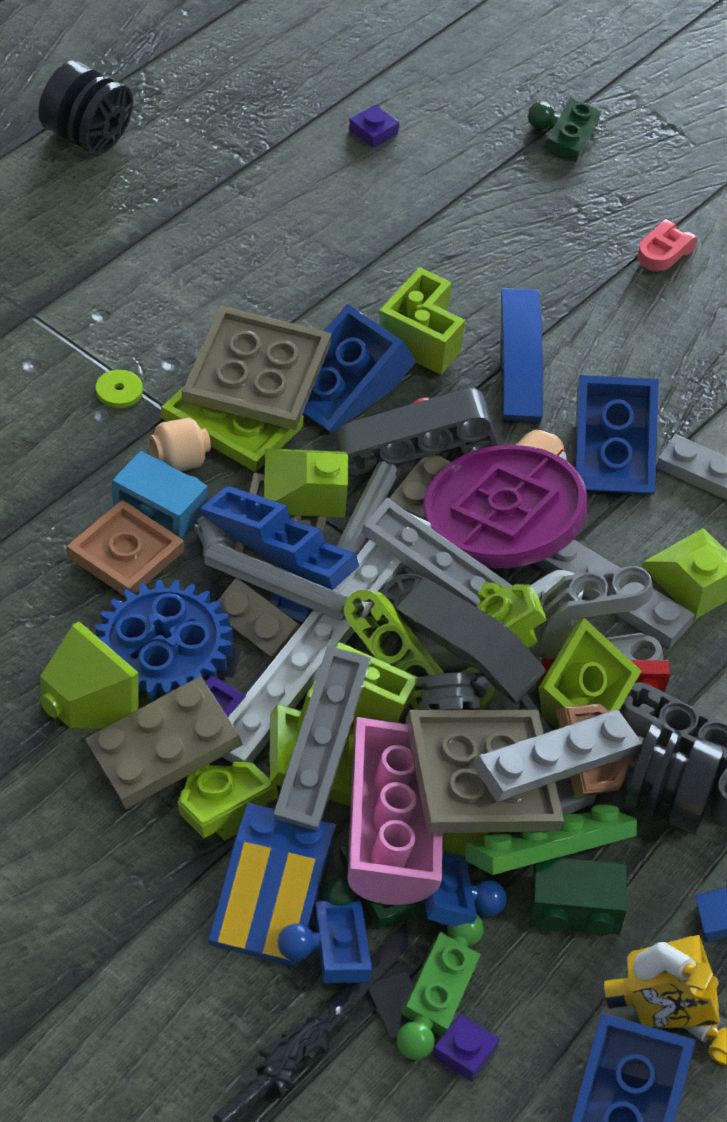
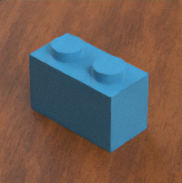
[112,451,208,539]

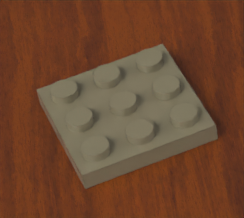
[182,305,332,430]
[406,710,564,833]

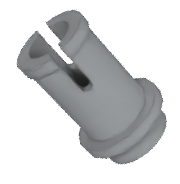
[194,516,235,559]

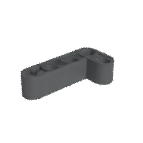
[335,388,498,475]
[396,577,546,704]
[619,682,727,827]

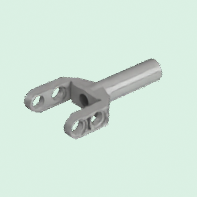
[411,566,663,675]

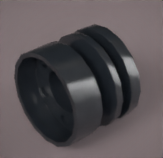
[38,60,133,155]
[624,722,726,835]

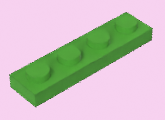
[465,804,637,875]

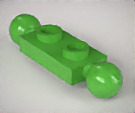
[396,915,484,1060]

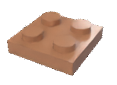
[67,500,184,596]

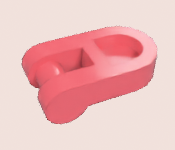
[638,220,698,272]

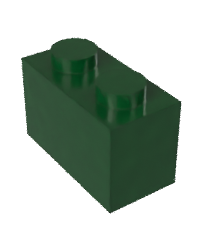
[529,858,627,936]

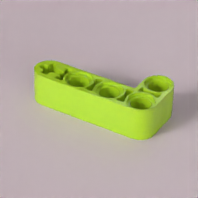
[344,590,500,710]

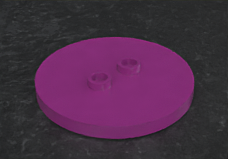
[423,445,588,568]

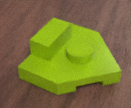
[477,582,547,648]
[178,762,278,841]

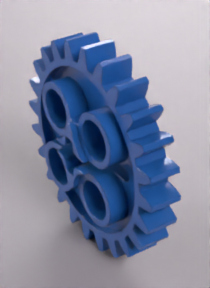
[95,579,233,703]

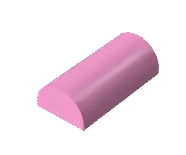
[348,717,443,905]

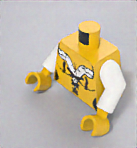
[604,935,727,1066]

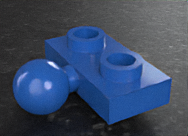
[424,851,507,927]
[278,901,372,983]

